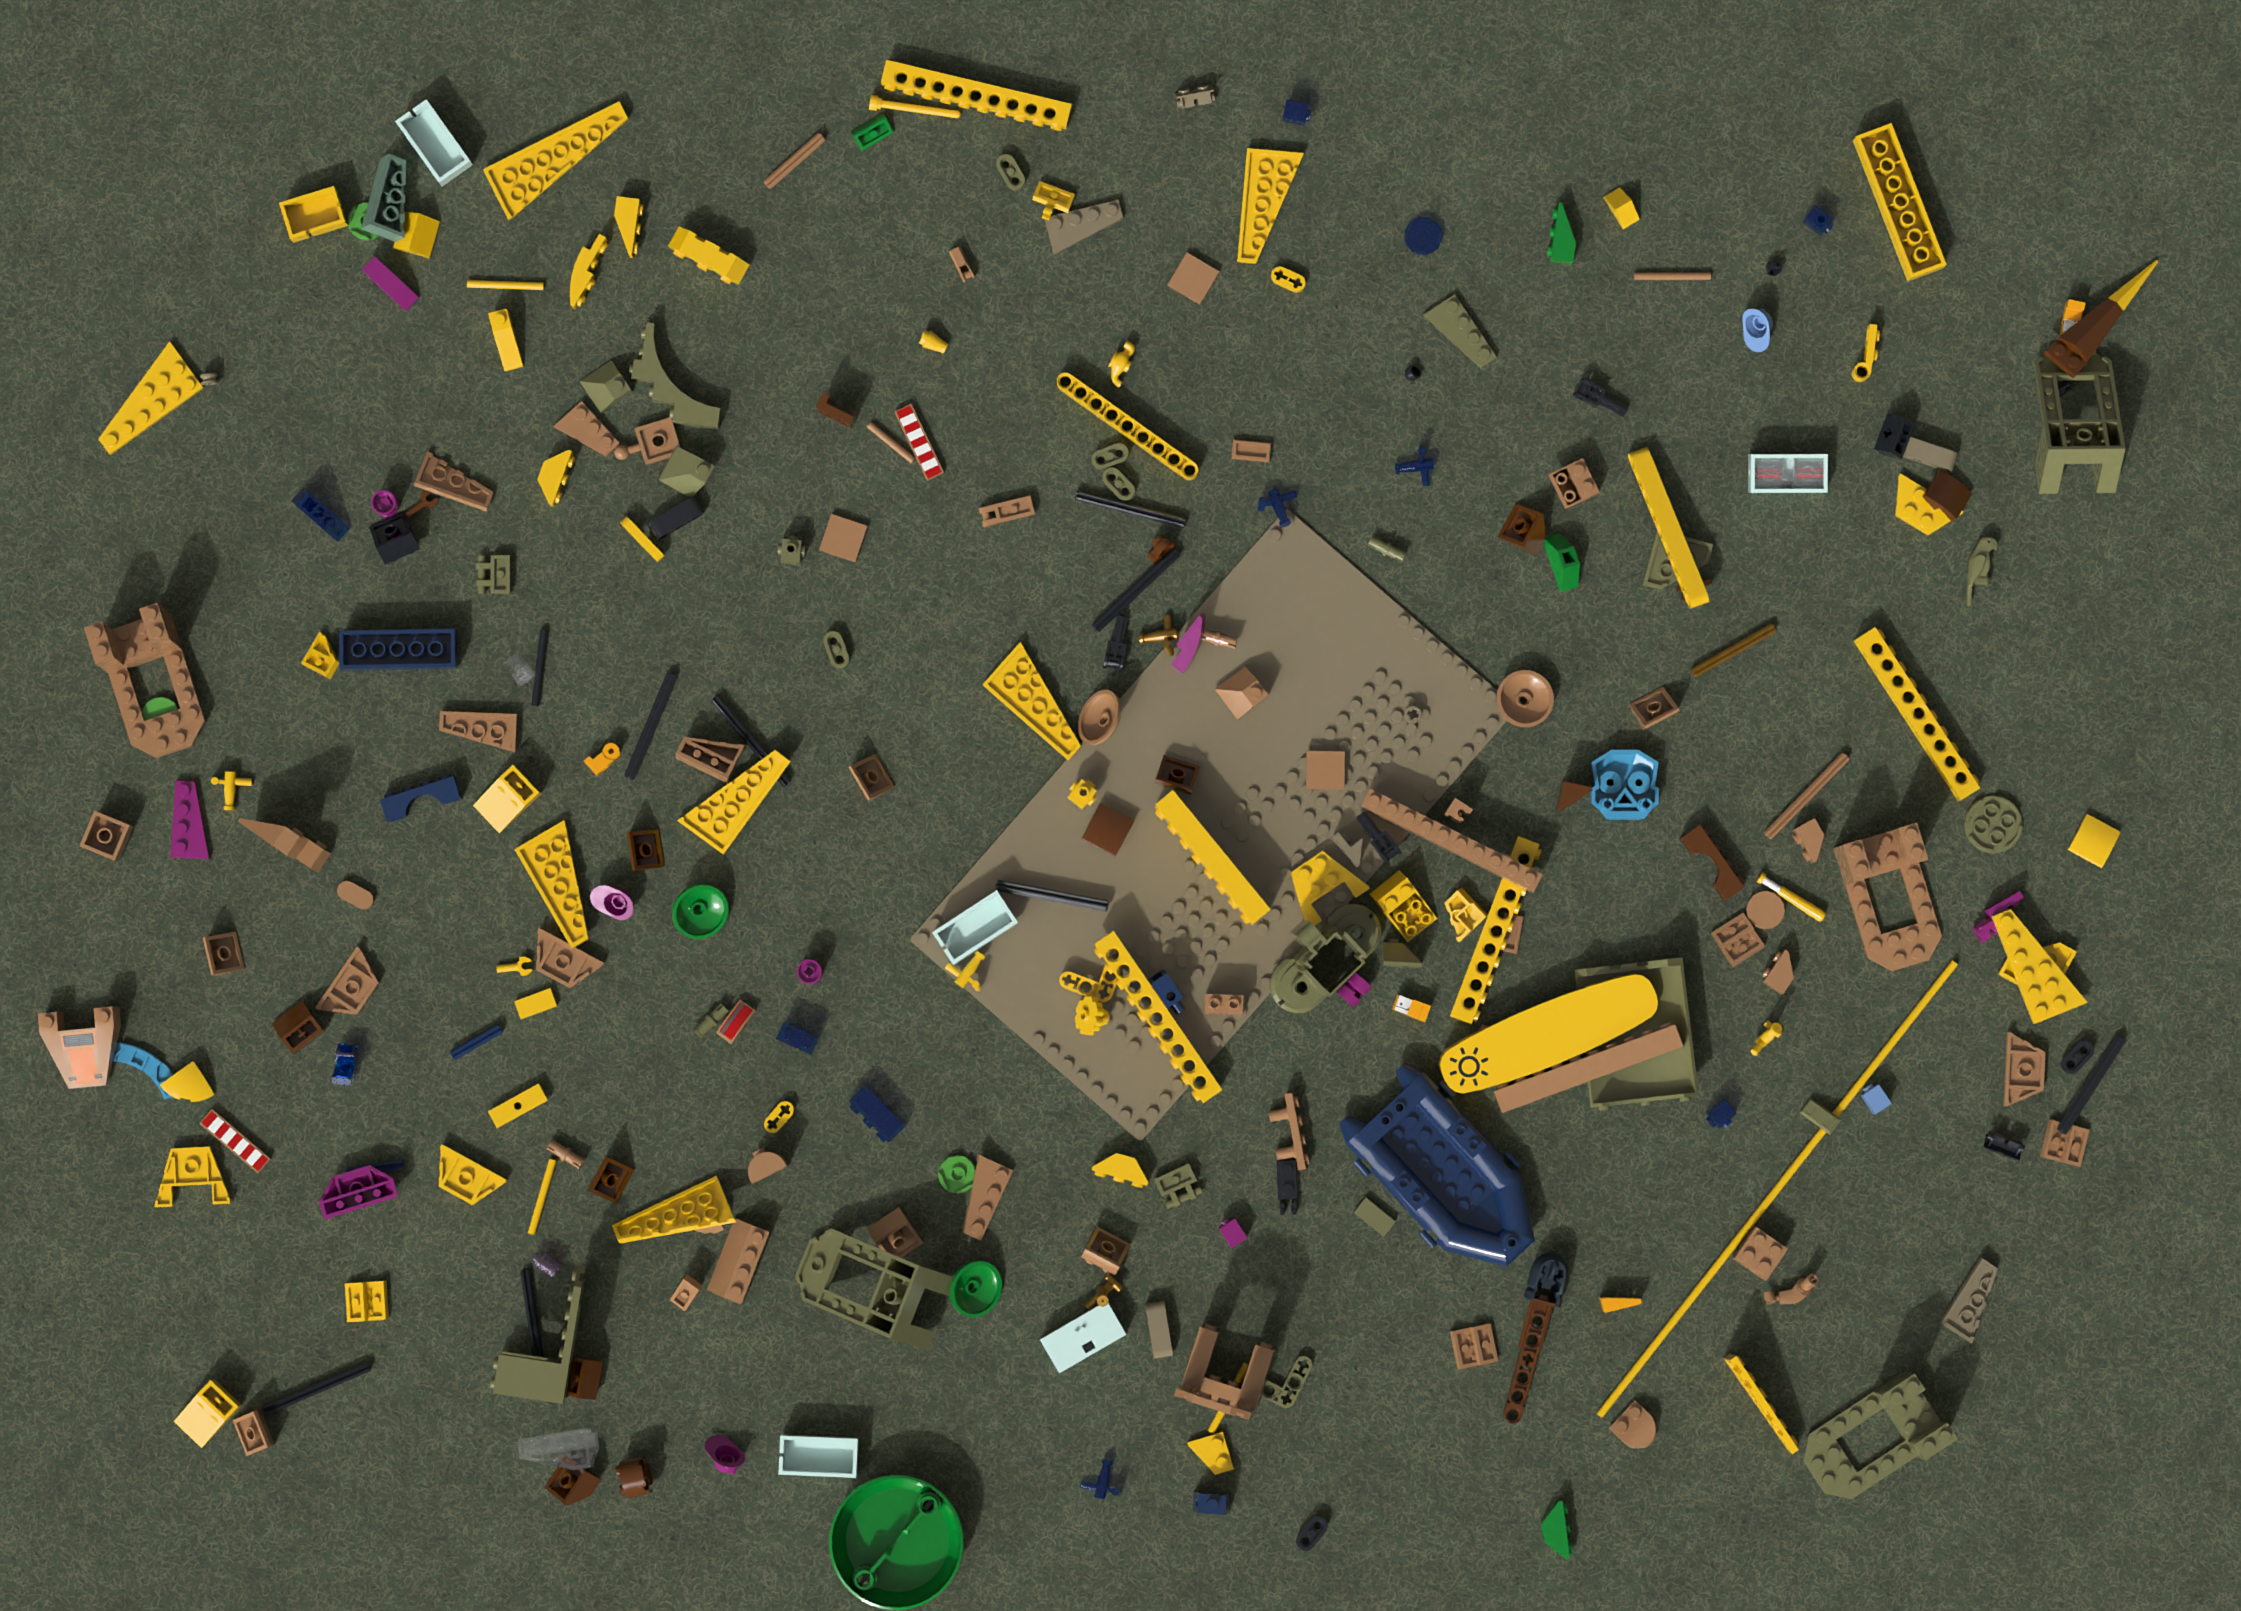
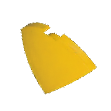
[160,1061,214,1102]

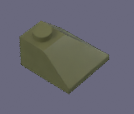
[580,361,632,413]
[658,446,714,498]
[1382,939,1422,968]

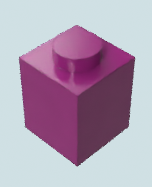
[1219,1217,1247,1249]

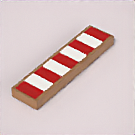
[894,404,944,481]
[200,1109,271,1174]

